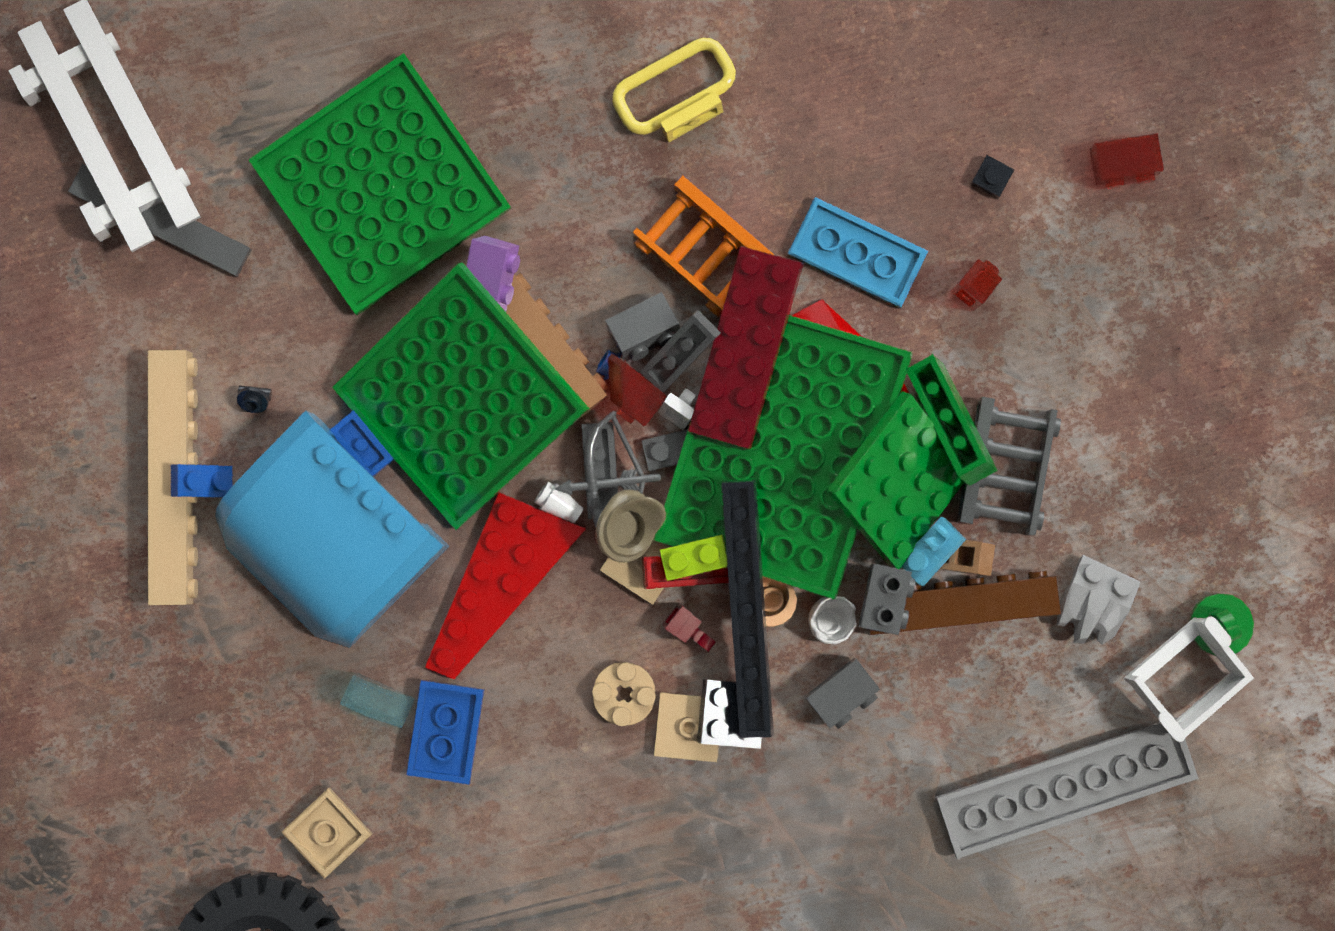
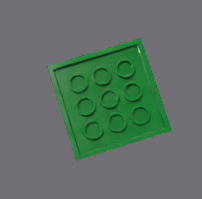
[826,391,964,569]

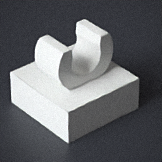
[658,388,696,430]

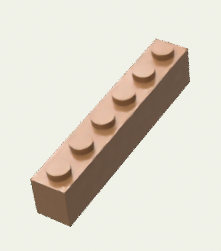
[465,264,609,420]

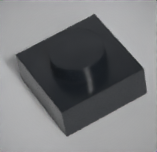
[971,155,1015,199]

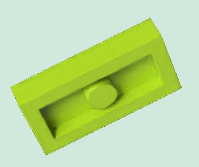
[660,535,728,581]

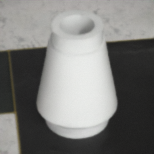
[534,481,583,523]

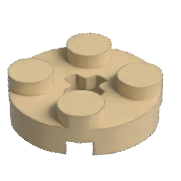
[592,662,656,726]

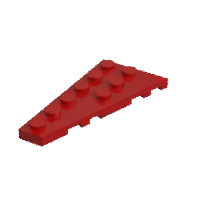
[425,492,586,679]

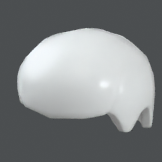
[808,596,857,644]

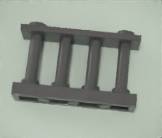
[956,397,1061,536]

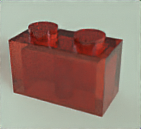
[1090,133,1164,189]

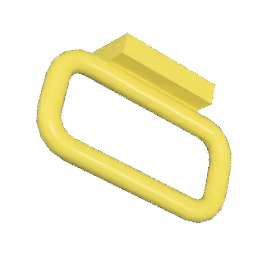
[612,38,736,142]

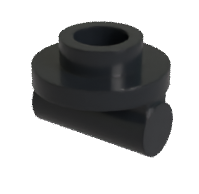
[237,385,272,413]

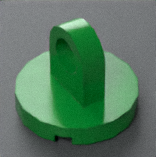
[1189,593,1254,656]

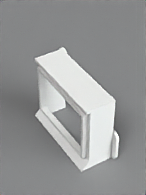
[1123,617,1254,742]

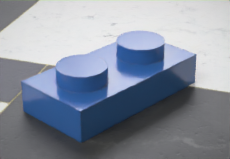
[330,410,394,477]
[171,464,232,498]

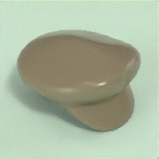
[595,489,666,563]

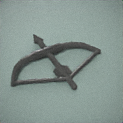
[555,411,661,527]

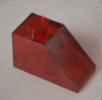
[951,259,1002,311]
[608,354,668,427]

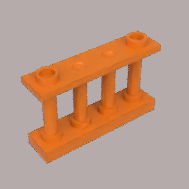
[633,175,774,317]

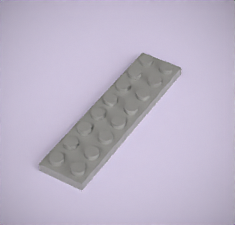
[936,717,1199,859]

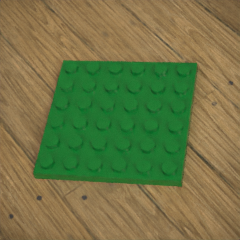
[249,53,512,315]
[332,262,590,530]

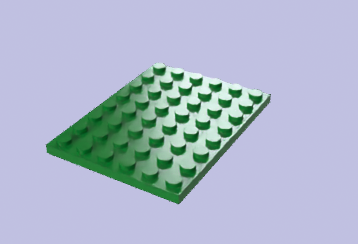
[654,315,913,599]

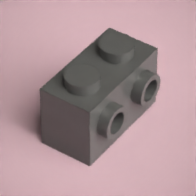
[605,292,680,362]
[858,564,915,635]
[804,658,880,729]

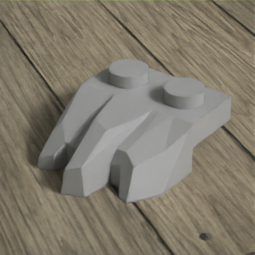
[1057,555,1140,645]

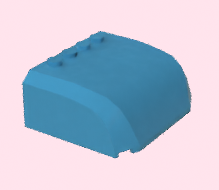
[215,411,449,648]

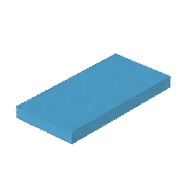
[787,197,928,308]

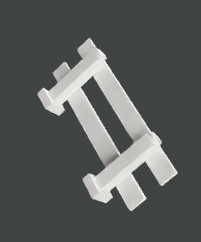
[9,0,201,252]

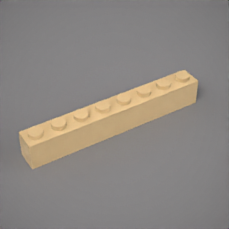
[148,350,198,605]

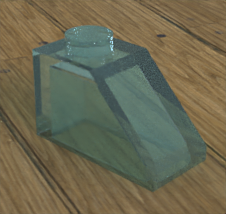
[340,673,415,728]

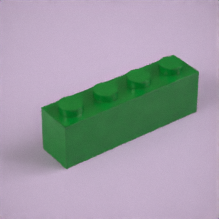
[907,354,998,486]

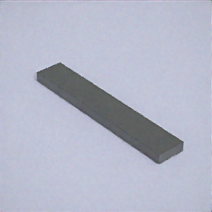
[68,164,252,277]

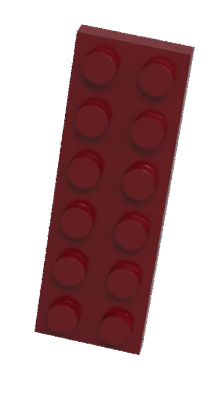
[688,246,804,449]

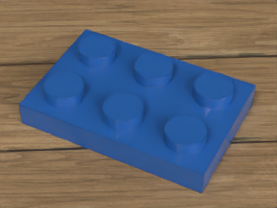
[406,680,485,785]

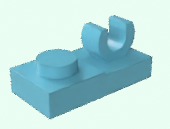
[902,517,966,586]

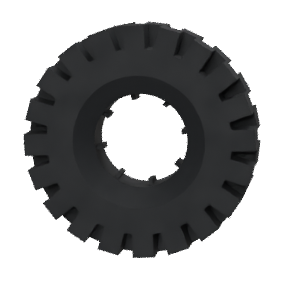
[178,872,345,931]

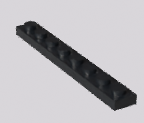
[722,480,774,738]

